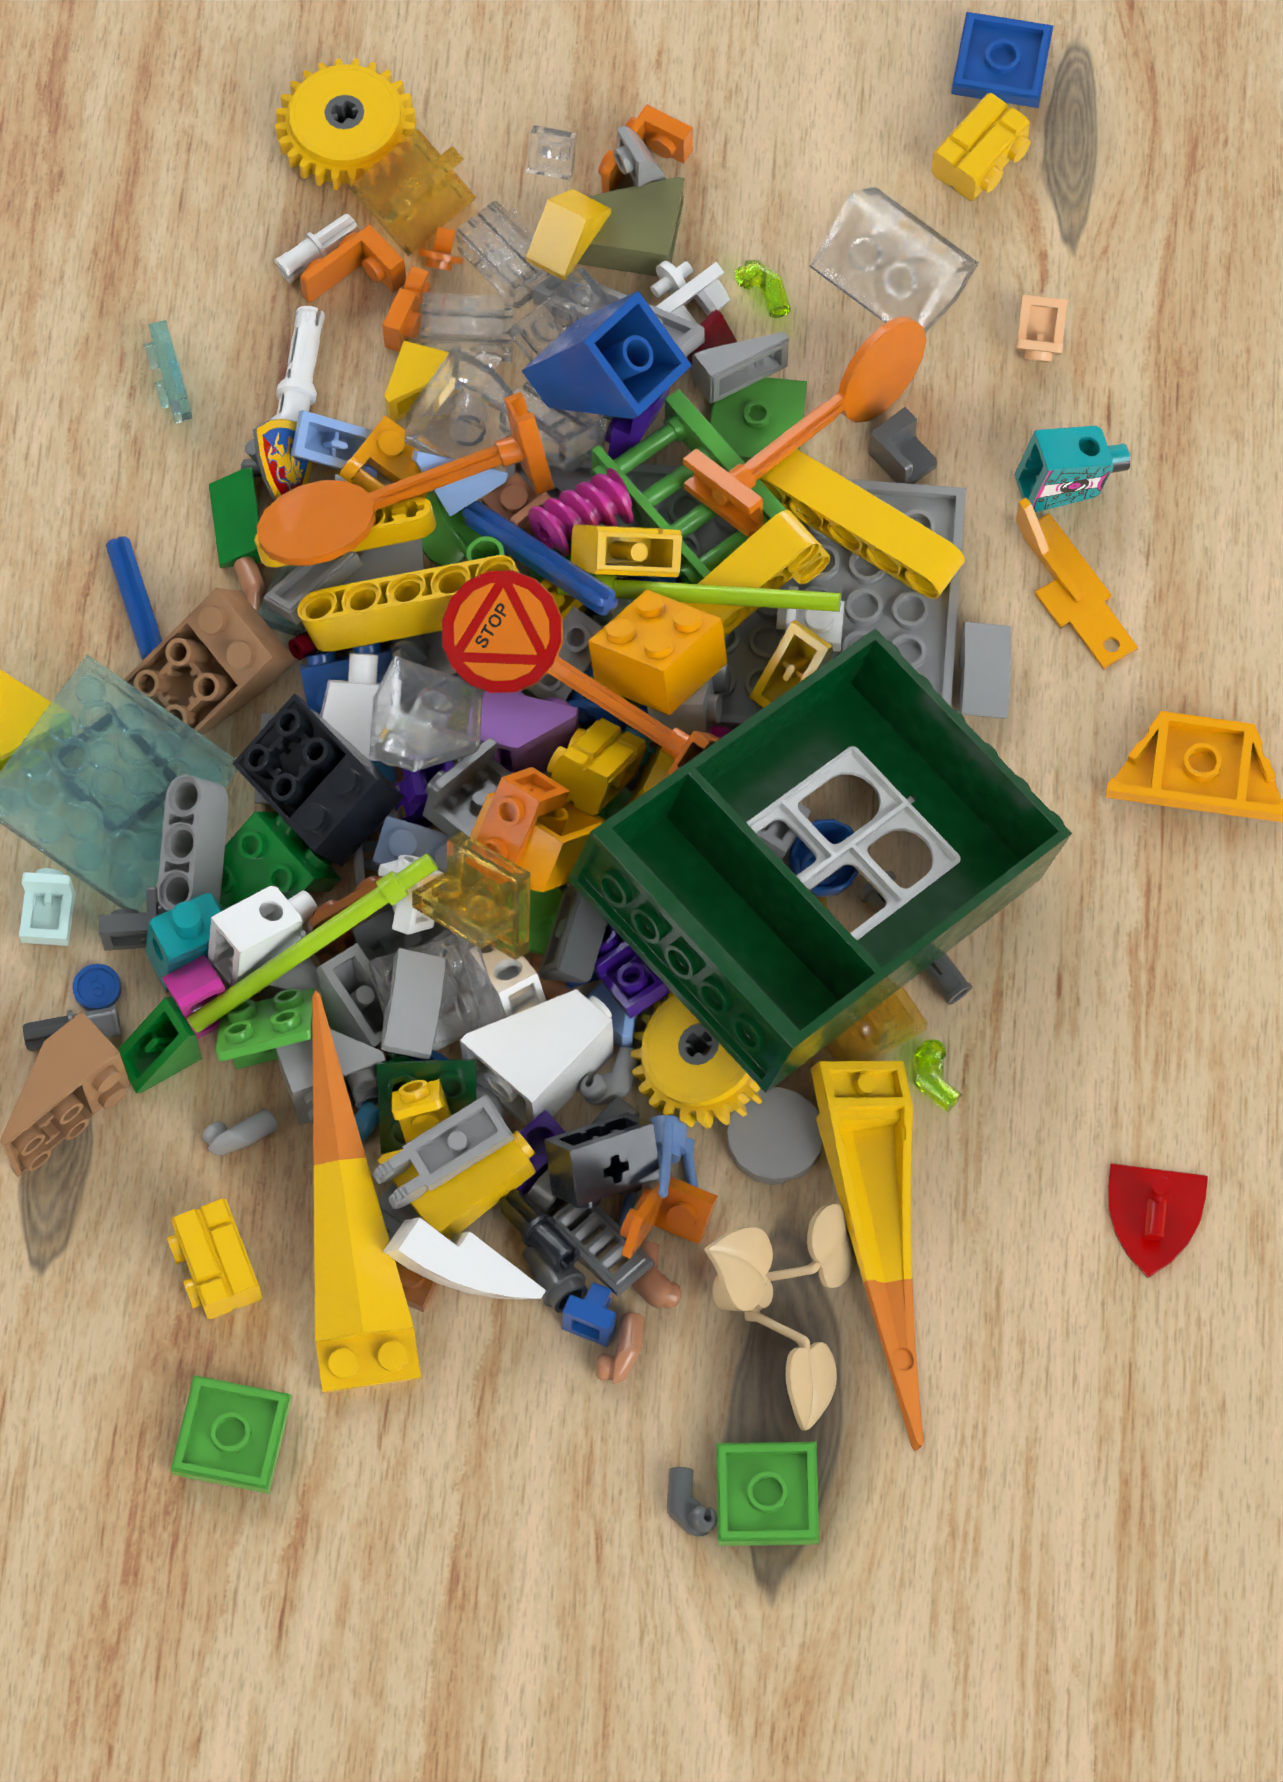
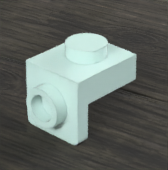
[19,868,76,946]

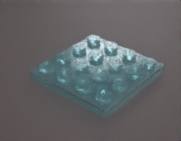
[0,654,237,911]

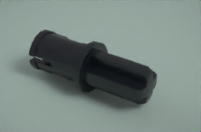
[499,1189,580,1273]

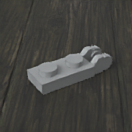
[372,1095,515,1210]

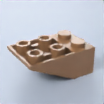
[121,588,296,752]
[0,1011,130,1177]

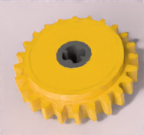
[275,58,417,190]
[631,989,772,1129]

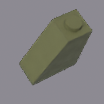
[577,177,684,276]

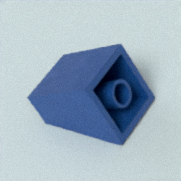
[522,291,692,419]

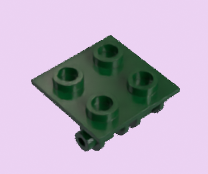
[377,1052,477,1154]

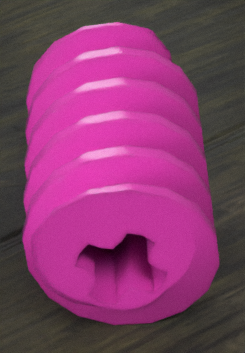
[528,467,633,557]

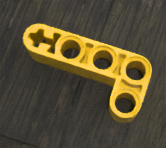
[681,510,830,638]

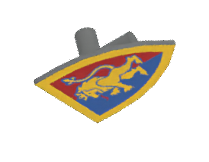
[241,419,313,501]

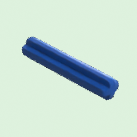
[106,536,162,661]

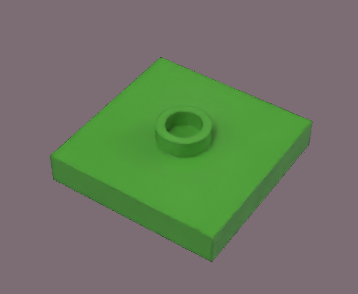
[710,377,807,463]
[170,1375,292,1494]
[716,1442,819,1546]

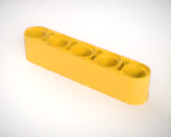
[759,449,965,599]
[297,555,520,652]

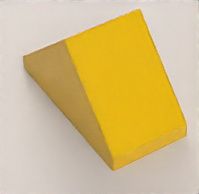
[526,189,611,281]
[384,341,471,422]
[749,620,833,708]

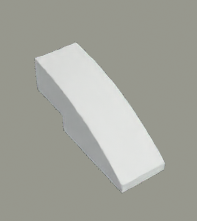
[383,1218,546,1300]

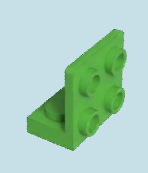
[216,988,315,1069]

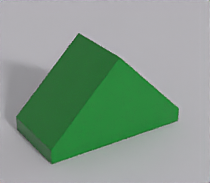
[118,996,203,1093]

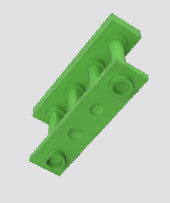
[590,389,786,584]

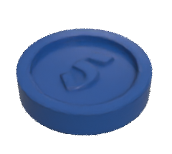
[73,964,122,1011]

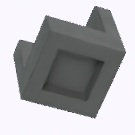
[868,407,937,484]

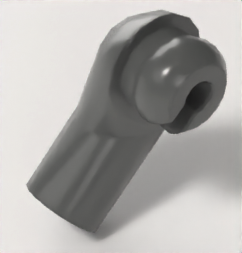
[667,1467,717,1537]

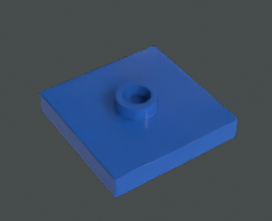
[951,12,1053,108]

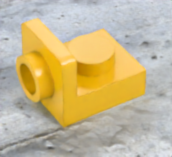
[392,1079,451,1144]

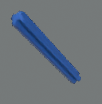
[462,501,618,615]

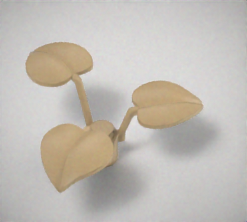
[704,1204,857,1431]

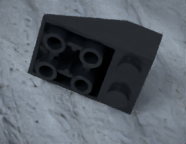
[232,693,405,867]

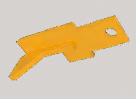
[1016,498,1138,670]

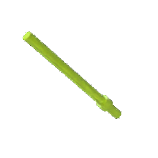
[557,574,841,612]
[187,853,438,1033]

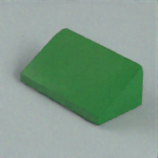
[209,467,261,568]

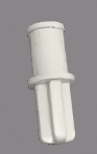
[274,214,360,284]

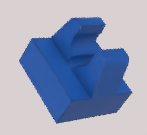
[562,1282,616,1348]

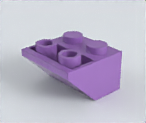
[471,691,579,774]

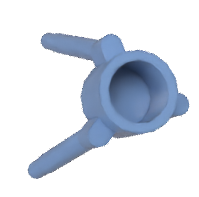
[618,1115,699,1227]

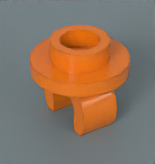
[418,227,464,271]

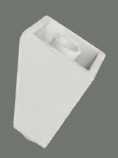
[460,989,614,1127]

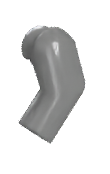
[580,1047,640,1106]
[202,1109,277,1156]

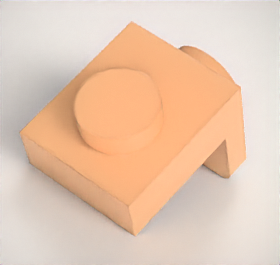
[1016,295,1068,362]

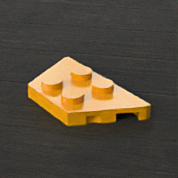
[1105,711,1283,823]

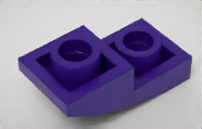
[604,387,670,460]
[593,923,670,1019]

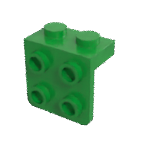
[219,811,341,909]

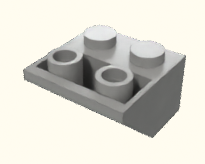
[275,1029,386,1125]

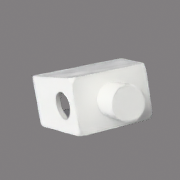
[320,653,404,762]
[208,886,318,988]

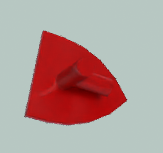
[1108,1163,1208,1278]

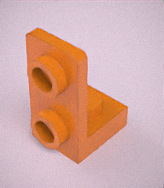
[598,104,693,193]
[300,224,406,303]
[469,767,570,883]
[620,1176,718,1259]

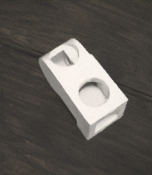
[466,933,546,1018]

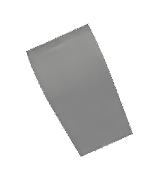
[157,774,229,911]

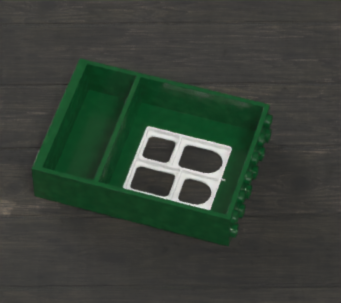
[568,628,1072,1093]

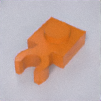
[382,266,431,352]

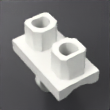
[650,261,730,324]

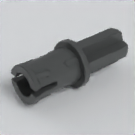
[23,1005,121,1051]

